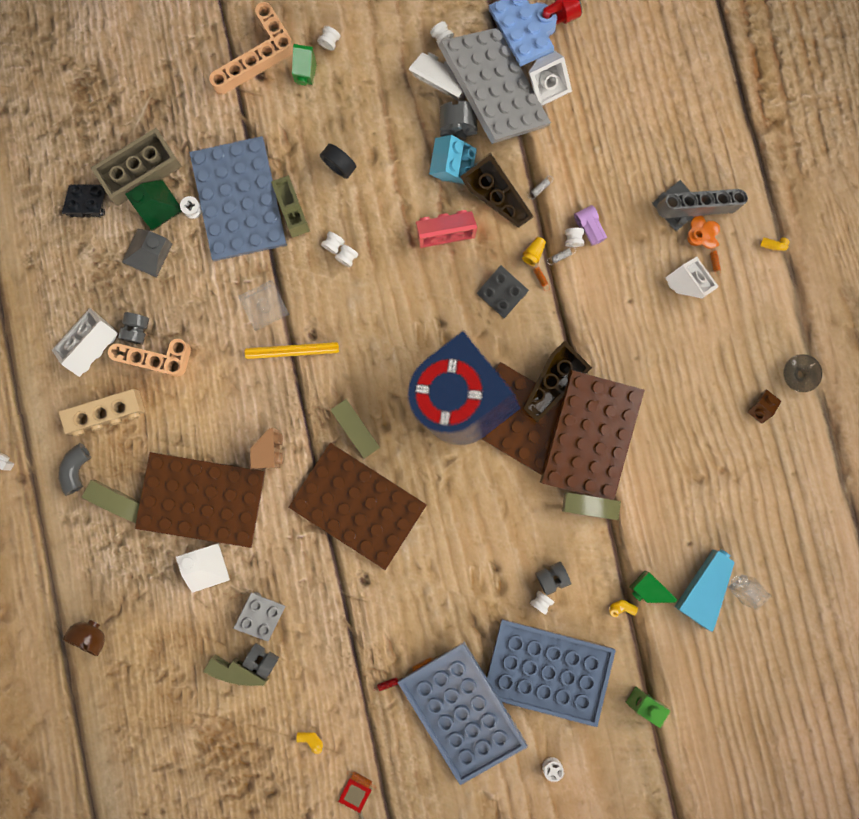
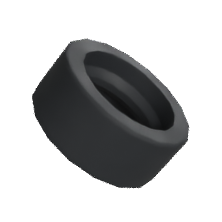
[320,144,356,179]

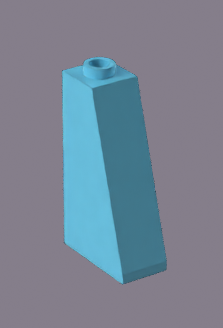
[674,549,735,632]

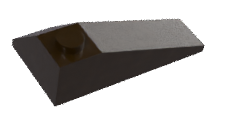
[460,152,534,228]
[523,341,592,422]

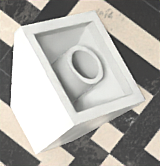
[529,50,572,106]
[665,257,718,298]
[176,543,230,593]

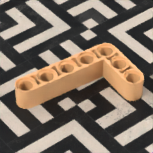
[209,2,293,94]

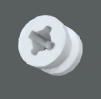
[430,21,454,45]
[317,26,340,50]
[180,196,202,219]
[565,228,584,247]
[321,231,345,254]
[335,244,359,268]
[530,590,554,615]
[542,757,564,782]

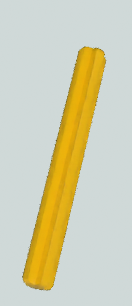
[244,342,339,359]

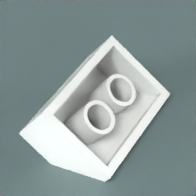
[409,52,466,101]
[52,308,118,377]

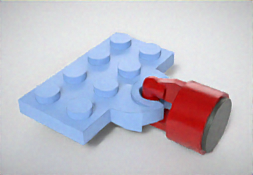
[489,0,582,67]

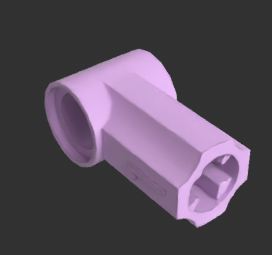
[574,205,607,246]

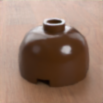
[62,620,105,656]

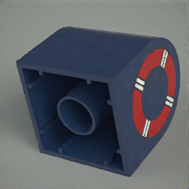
[408,331,521,445]

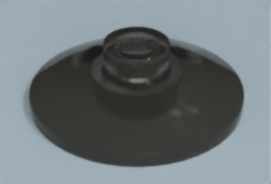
[783,354,822,392]

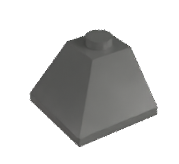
[122,228,173,278]

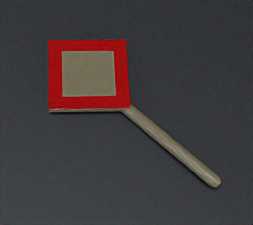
[338,778,372,819]

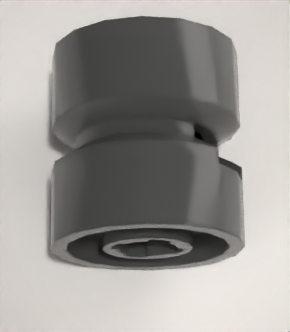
[118,312,149,345]
[536,561,571,596]
[242,643,279,680]

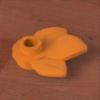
[687,215,720,249]

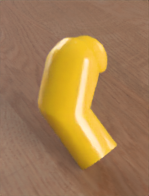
[761,237,790,251]
[609,600,638,617]
[297,732,323,754]

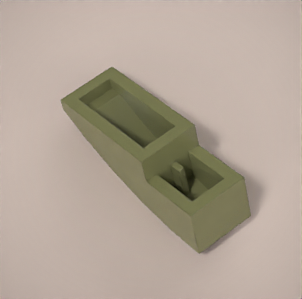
[271,175,310,238]
[331,399,380,459]
[82,480,140,523]
[562,492,621,520]
[203,655,269,686]

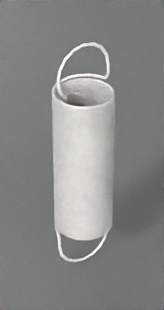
[528,176,553,199]
[547,247,576,265]

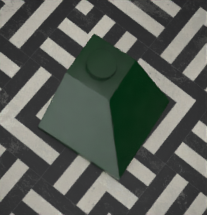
[125,179,182,231]

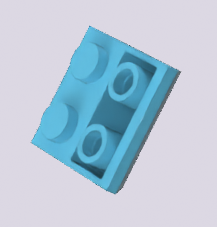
[429,135,476,184]

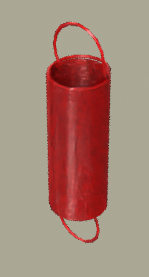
[374,677,401,691]

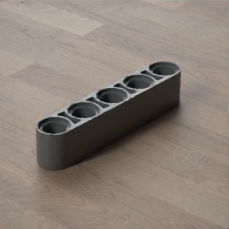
[657,189,748,218]

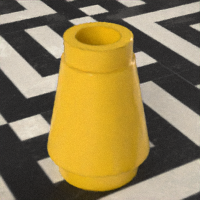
[522,237,546,266]

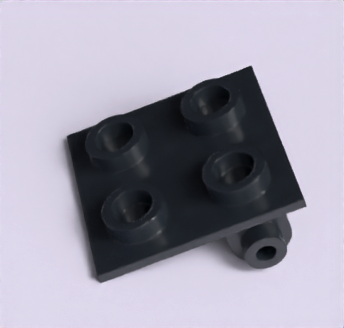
[62,185,106,218]

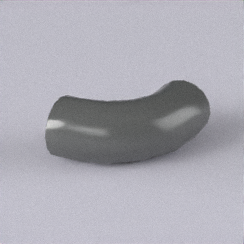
[58,443,91,496]

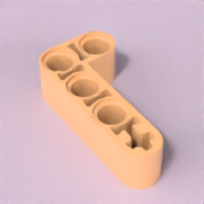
[108,339,191,377]

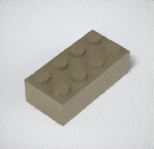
[91,128,182,206]

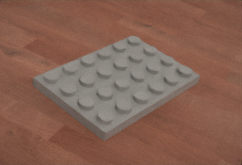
[438,27,551,144]

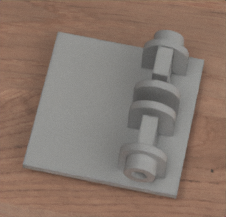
[233,592,286,642]

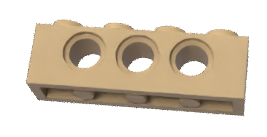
[59,389,145,437]

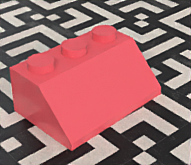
[416,210,477,248]

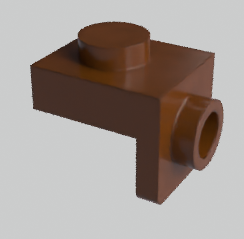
[748,389,781,423]

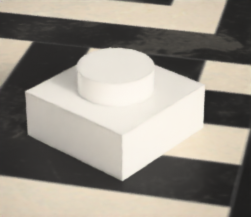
[0,453,14,471]

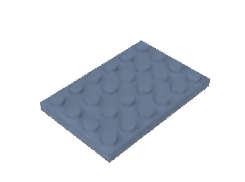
[189,136,287,261]
[487,619,616,727]
[398,642,528,785]

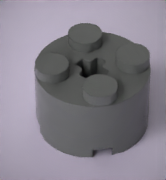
[440,101,478,141]

